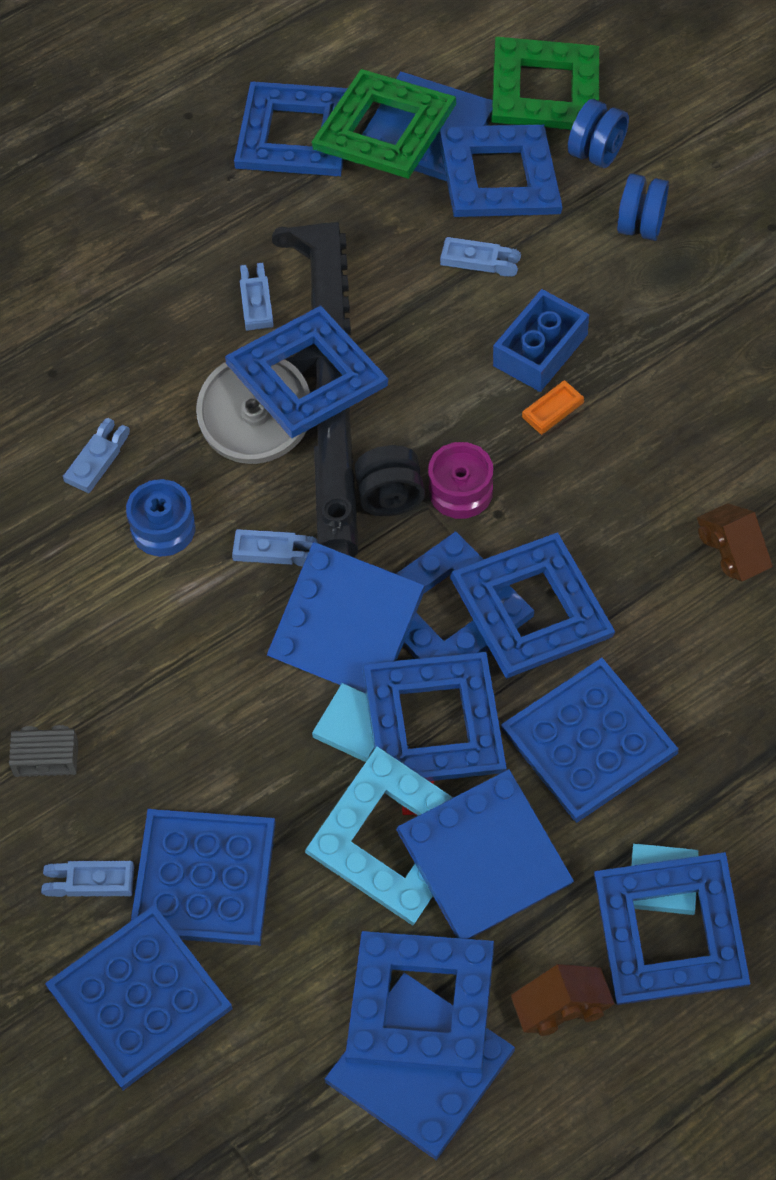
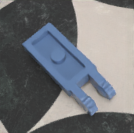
[440,237,521,277]
[240,263,274,331]
[63,418,130,493]
[232,529,318,566]
[41,861,134,897]

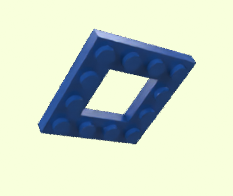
[234,82,348,176]
[438,124,562,217]
[225,306,388,439]
[397,531,534,659]
[450,532,615,679]
[362,652,507,781]
[594,852,750,1005]
[345,931,494,1073]

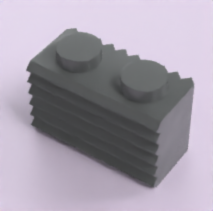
[9,725,78,777]

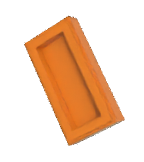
[522,380,584,435]

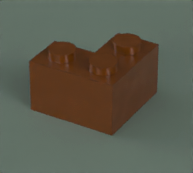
[697,503,773,582]
[511,964,614,1036]

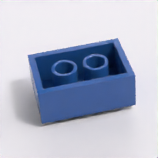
[493,289,589,392]

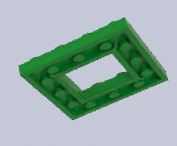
[491,37,599,130]
[312,69,457,179]

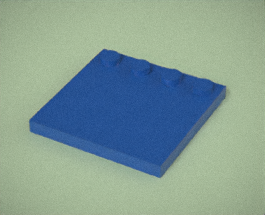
[362,71,492,181]
[267,542,426,694]
[501,658,679,823]
[396,769,574,939]
[131,809,276,946]
[45,905,233,1091]
[325,973,515,1161]

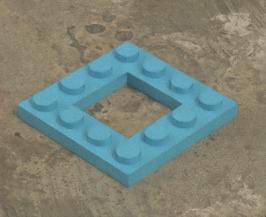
[305,747,453,926]

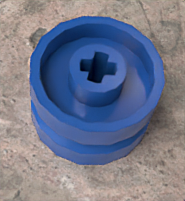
[568,99,629,169]
[617,173,669,241]
[126,479,196,557]

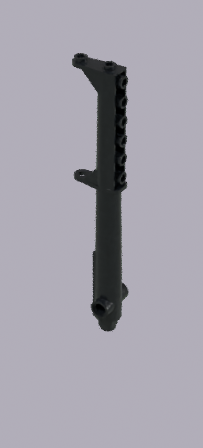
[272,222,358,557]

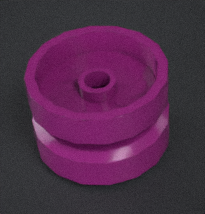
[428,442,493,519]

